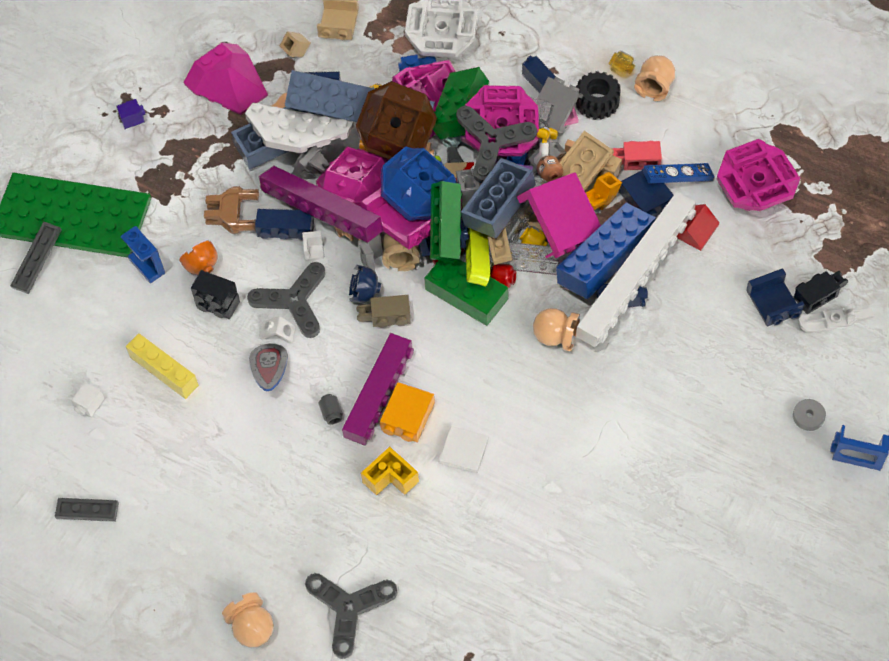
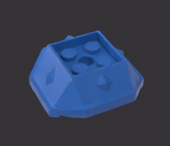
[381,146,457,221]

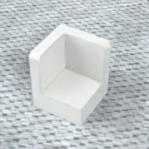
[302,231,324,261]

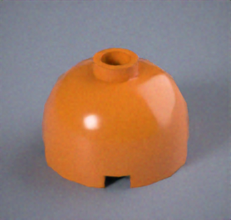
[179,240,218,275]

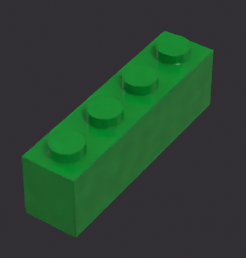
[430,181,462,261]

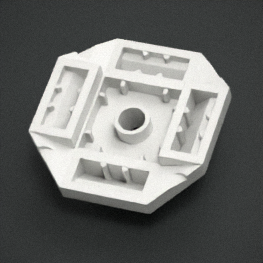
[405,0,478,58]

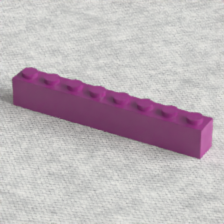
[259,166,383,243]

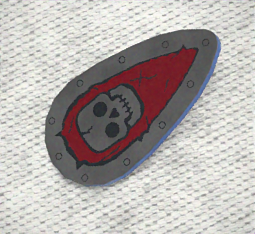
[249,343,288,391]

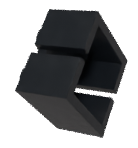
[191,270,240,319]

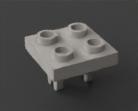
[291,146,329,178]

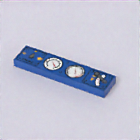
[642,163,715,184]

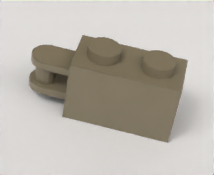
[356,295,411,328]

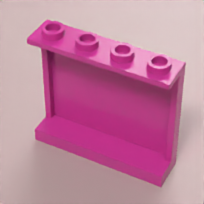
[517,172,601,259]
[361,188,462,250]

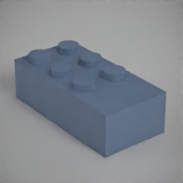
[461,158,536,239]

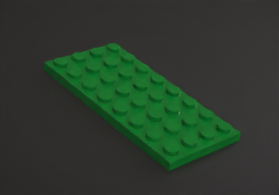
[0,172,151,258]

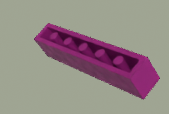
[342,333,414,446]

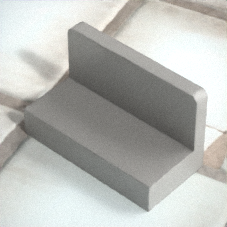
[358,234,383,271]

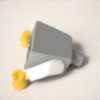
[528,128,567,175]

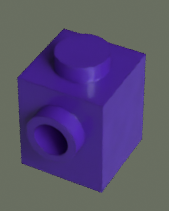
[116,99,146,129]

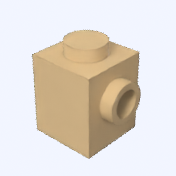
[279,31,311,58]
[597,155,622,178]

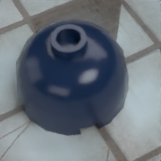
[349,265,381,303]

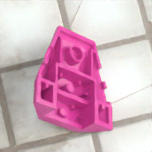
[183,43,268,115]
[392,60,456,139]

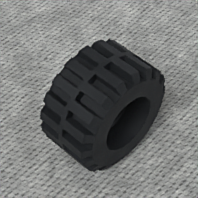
[575,71,621,120]

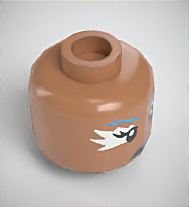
[536,156,563,183]

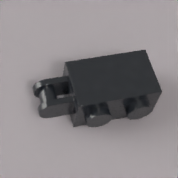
[793,271,848,314]

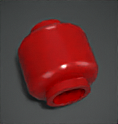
[490,263,517,288]

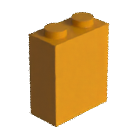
[380,382,435,443]

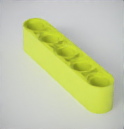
[465,227,490,286]

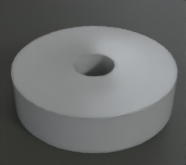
[793,399,826,431]

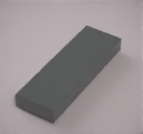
[55,498,119,522]

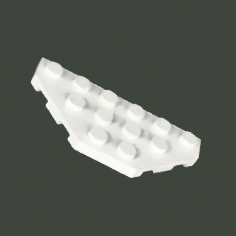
[245,103,354,153]

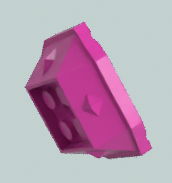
[465,85,539,156]
[717,139,800,211]
[316,146,389,207]

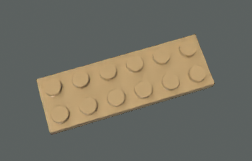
[517,131,614,239]

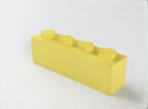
[126,333,199,399]

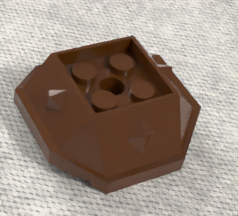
[356,81,437,160]

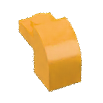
[586,172,622,210]

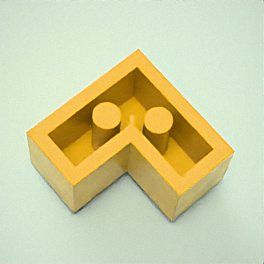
[361,446,419,495]

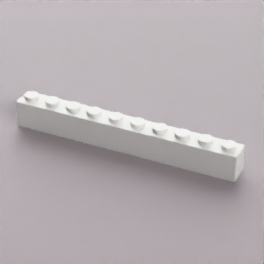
[576,192,696,348]

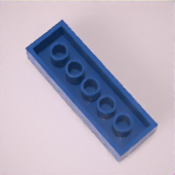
[556,203,656,299]

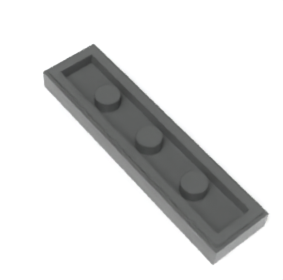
[10,222,61,294]

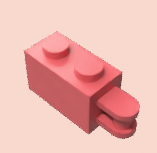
[612,141,662,170]

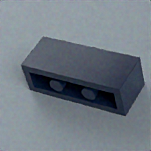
[255,209,314,240]

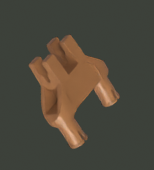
[204,186,259,234]

